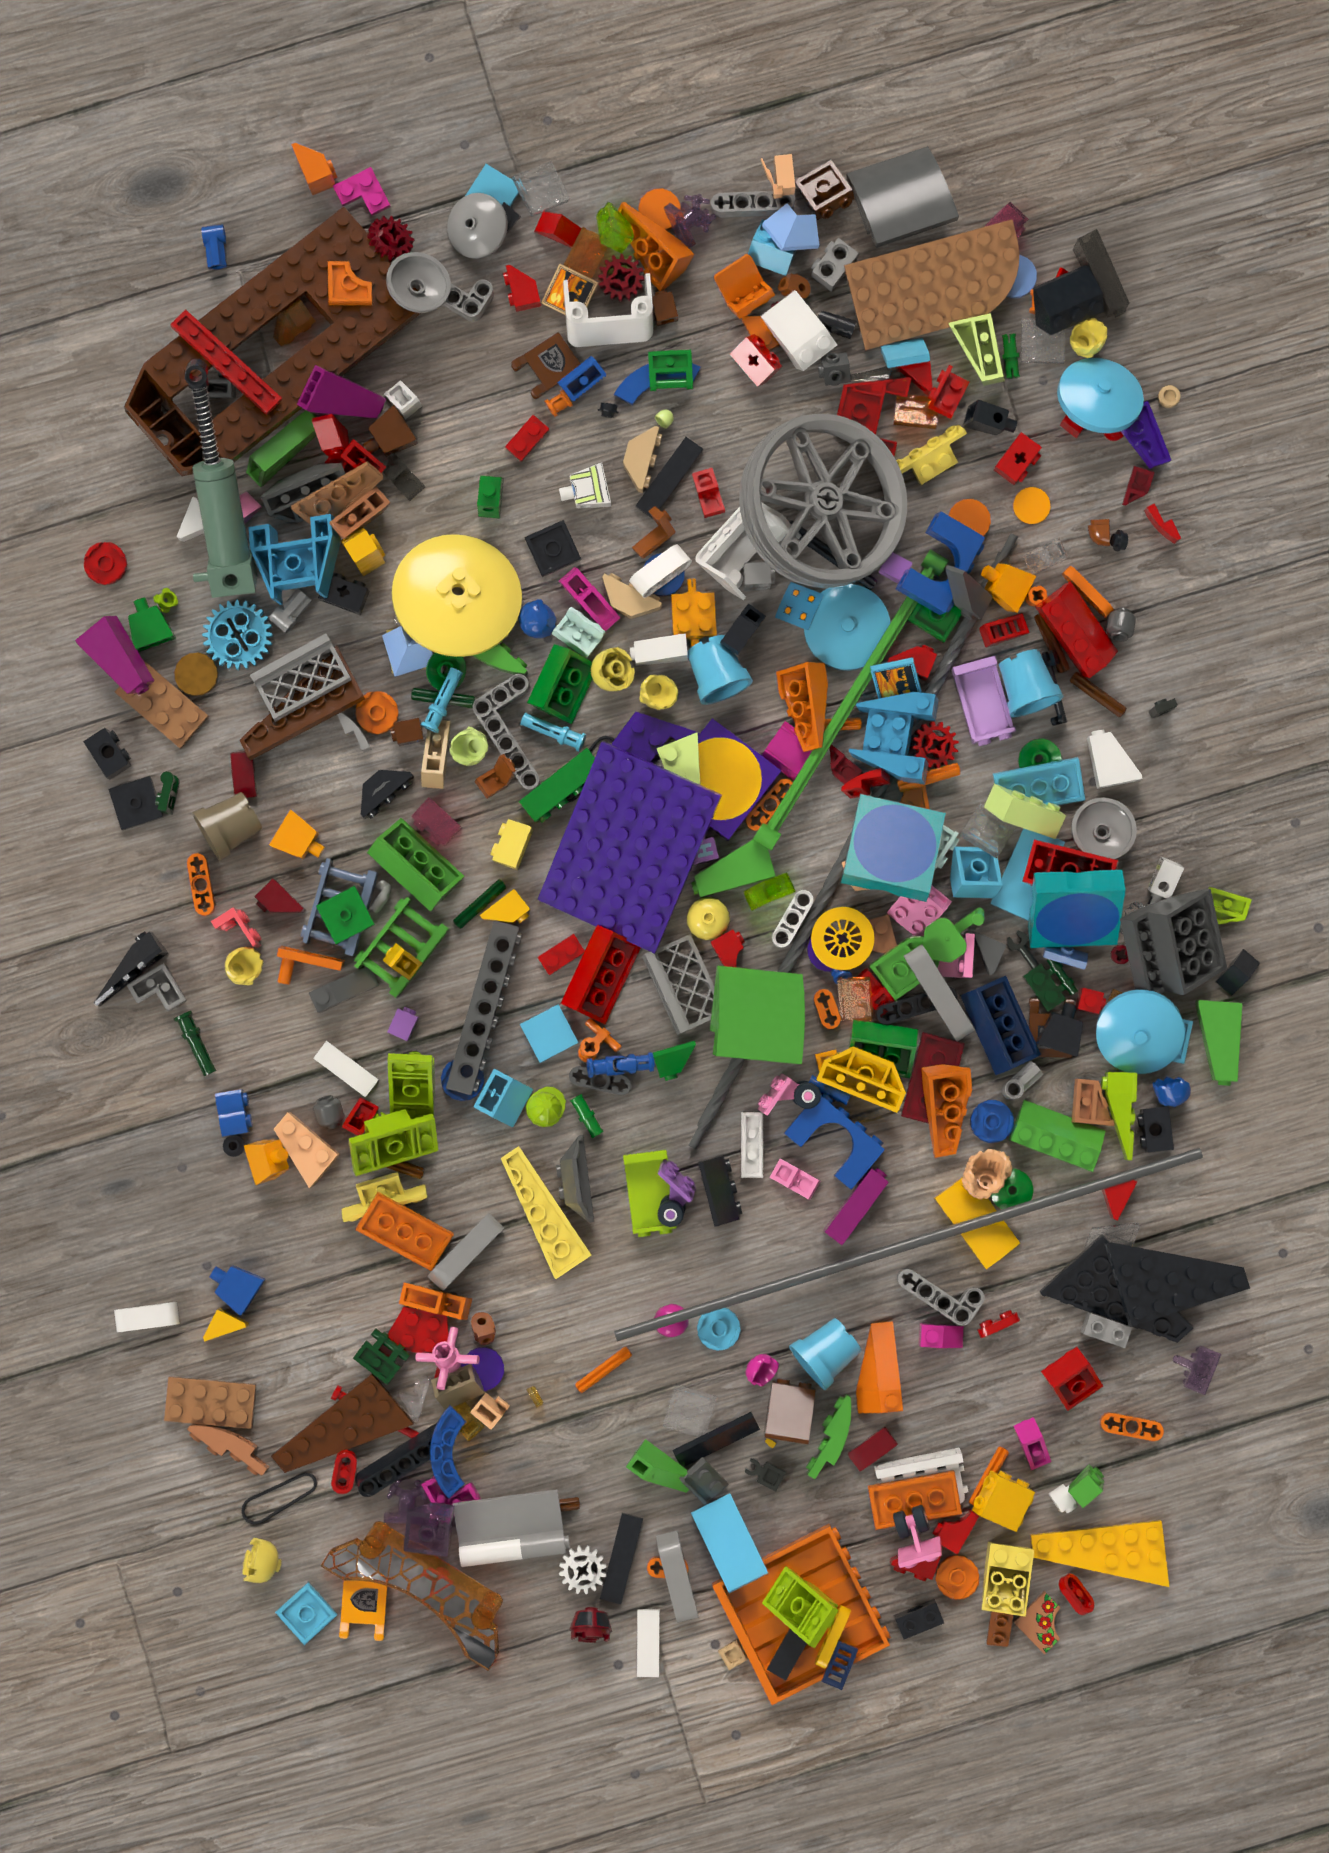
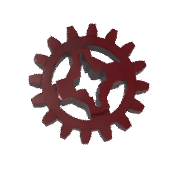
[367,216,415,261]
[598,254,644,302]

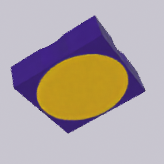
[698,718,781,841]

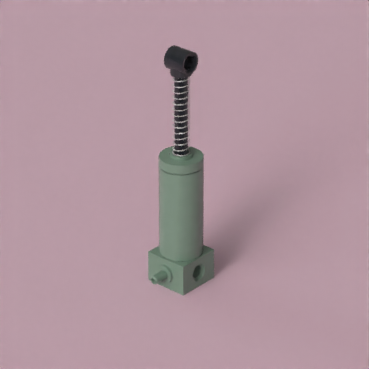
[185,359,257,598]

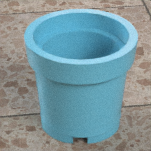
[687,635,753,705]
[999,649,1064,717]
[789,1318,862,1391]

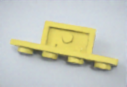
[896,425,967,485]
[341,1172,427,1222]

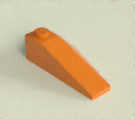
[776,662,828,752]
[856,1321,903,1413]

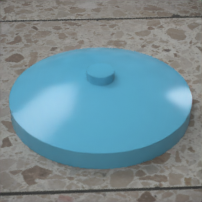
[1057,358,1144,433]
[804,584,890,671]
[1096,990,1185,1074]

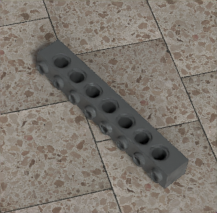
[446,920,522,1096]

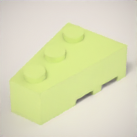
[948,313,1005,386]
[657,733,700,784]
[984,783,1066,839]

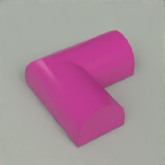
[421,1476,481,1523]

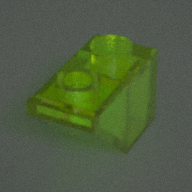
[596,202,634,254]

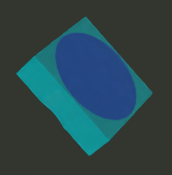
[841,794,946,902]
[1028,870,1126,948]

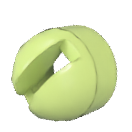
[655,409,673,429]

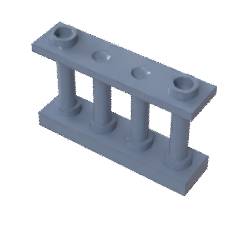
[301,858,378,957]

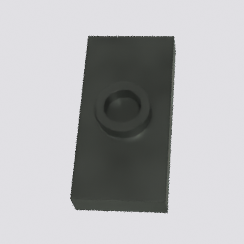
[1148,698,1178,718]

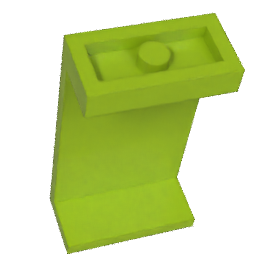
[623,1150,677,1237]

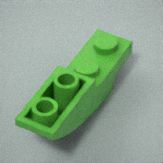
[473,642,528,676]
[806,1394,851,1479]

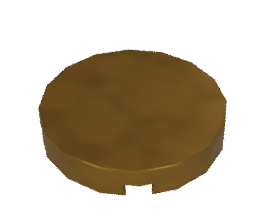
[174,653,218,696]

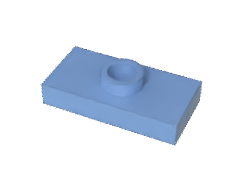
[1043,947,1088,970]

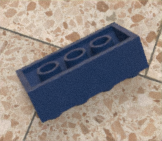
[960,975,1041,1075]

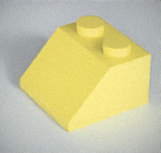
[490,819,533,871]

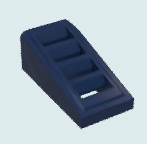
[821,1640,858,1690]

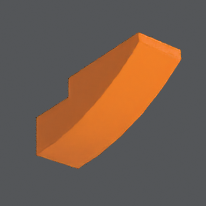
[399,1282,472,1320]

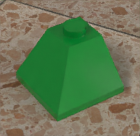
[653,1041,696,1081]

